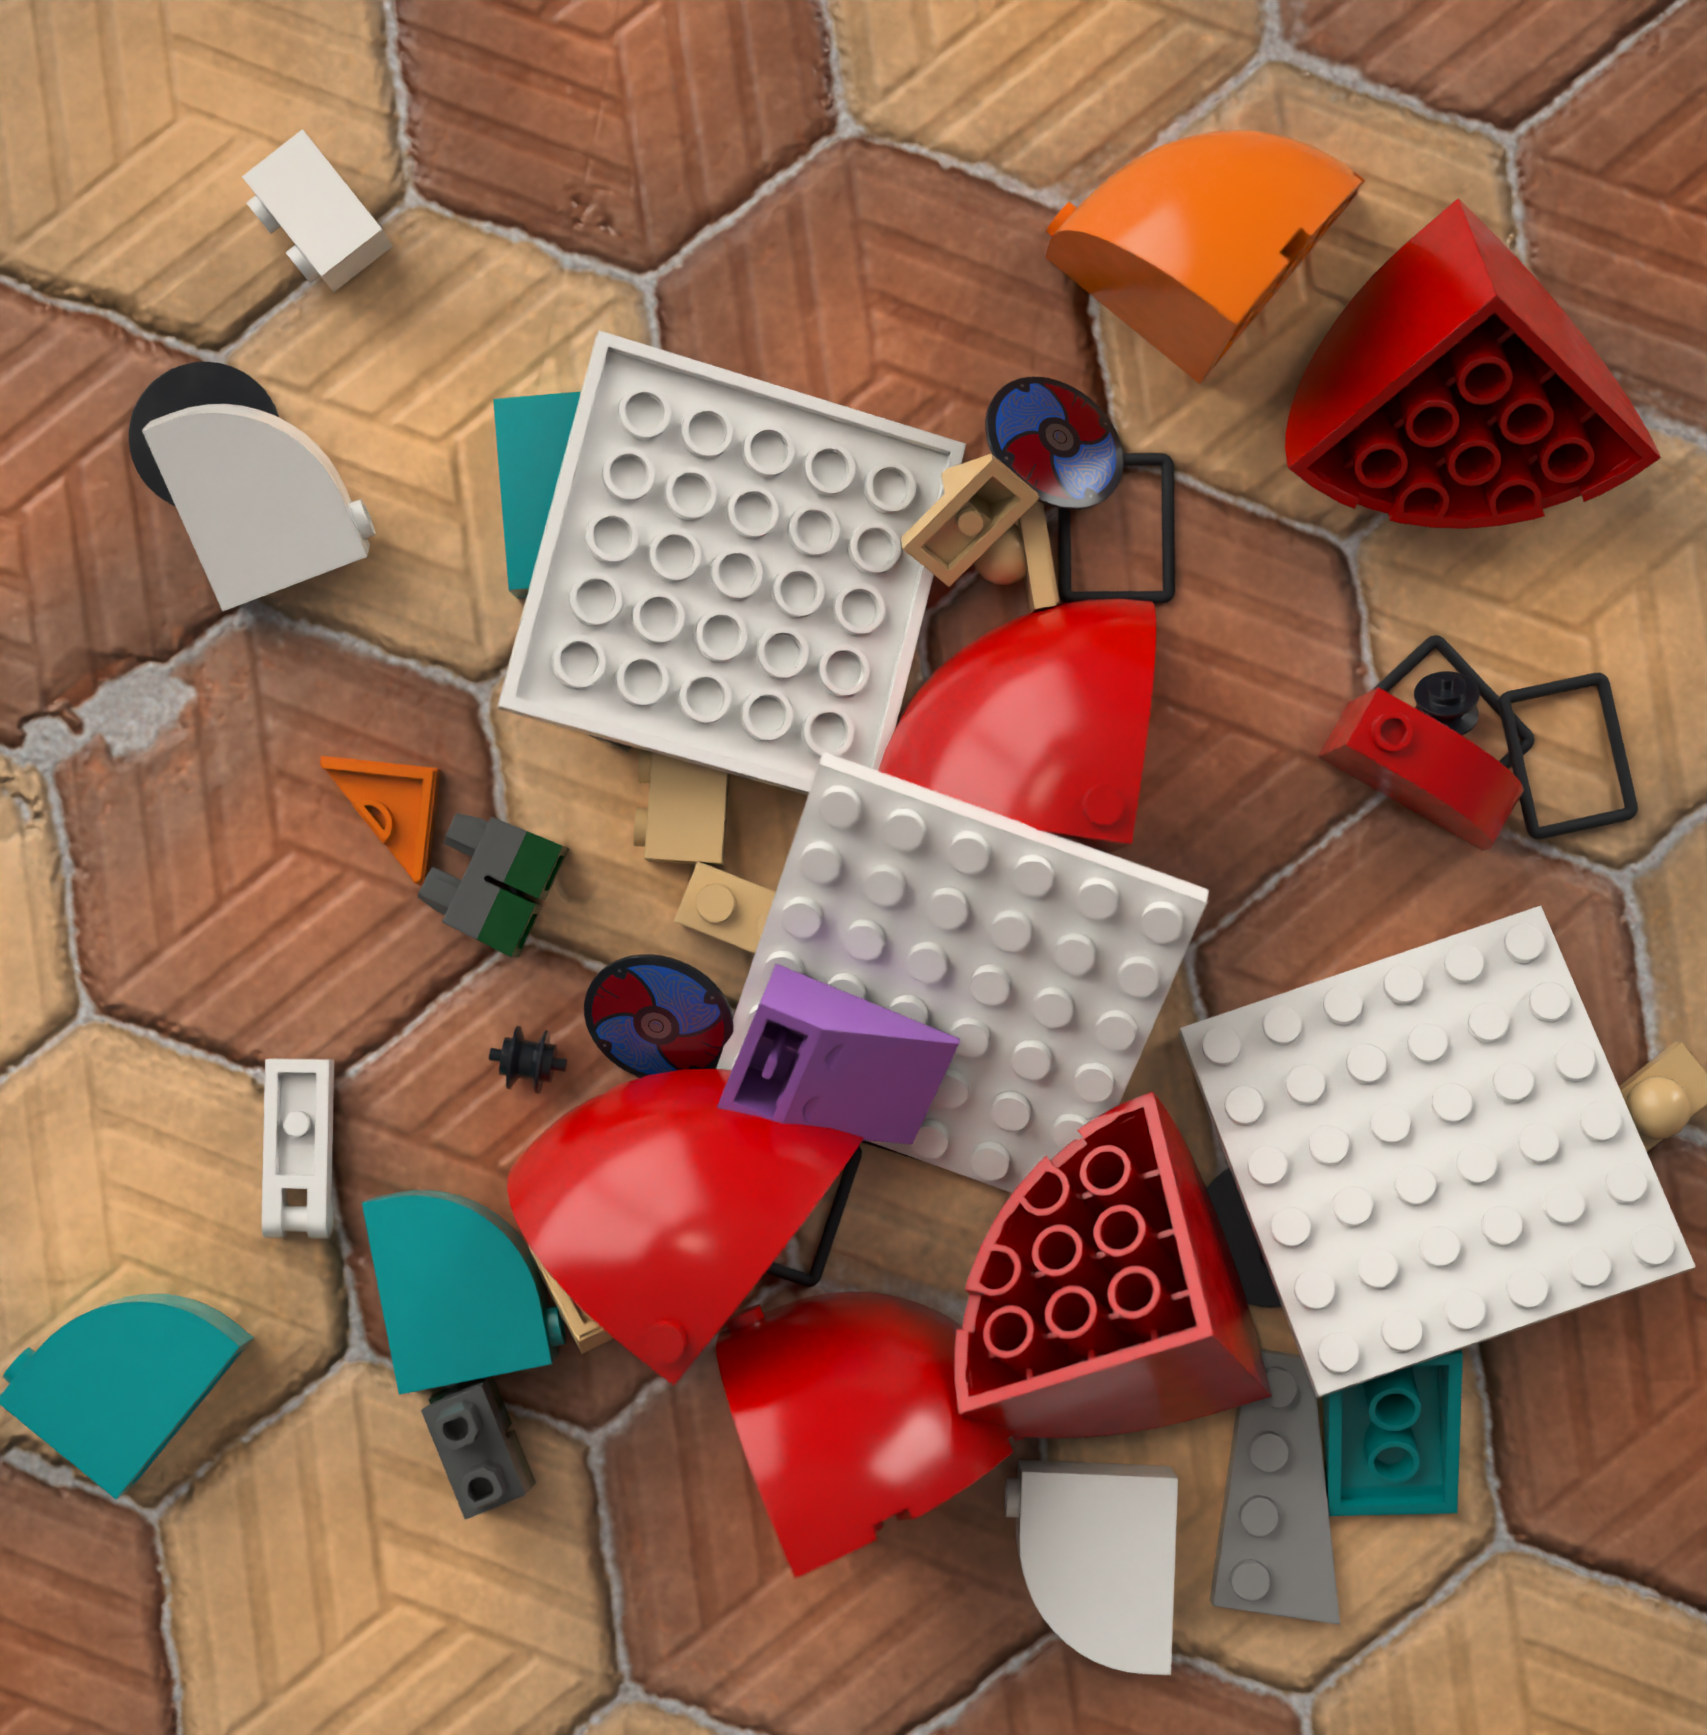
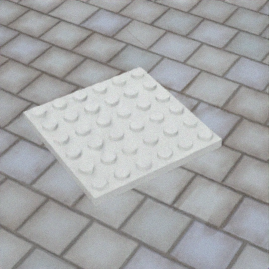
[497,330,966,795]
[716,752,1208,1193]
[1179,906,1696,1398]

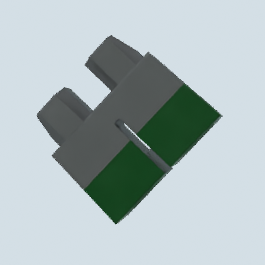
[418,813,569,957]
[421,1376,536,1520]

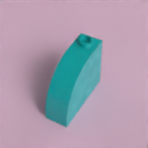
[493,392,581,599]
[362,1190,566,1395]
[0,1293,254,1499]

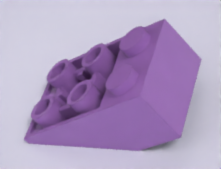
[717,964,960,1144]

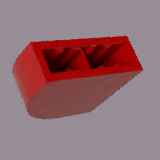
[1318,687,1524,851]

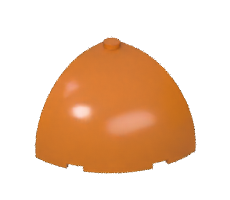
[1045,130,1365,384]

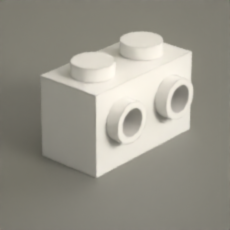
[242,129,393,292]

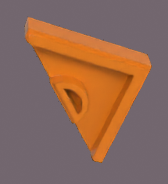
[320,756,441,885]

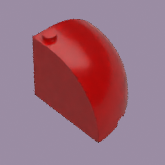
[1285,198,1661,529]
[878,598,1156,853]
[507,1069,864,1386]
[955,1091,1272,1438]
[716,1291,1026,1579]

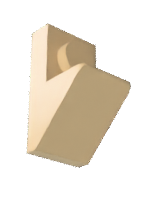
[901,454,1039,587]

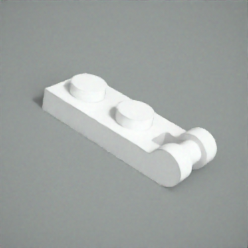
[262,1058,334,1239]

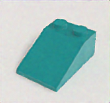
[1322,1349,1463,1516]

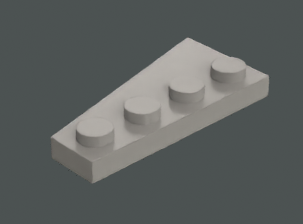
[1210,1349,1340,1625]

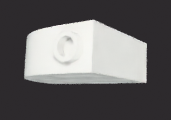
[142,404,376,611]
[1005,1460,1178,1675]

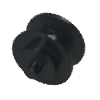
[1414,671,1480,735]
[489,1026,567,1094]

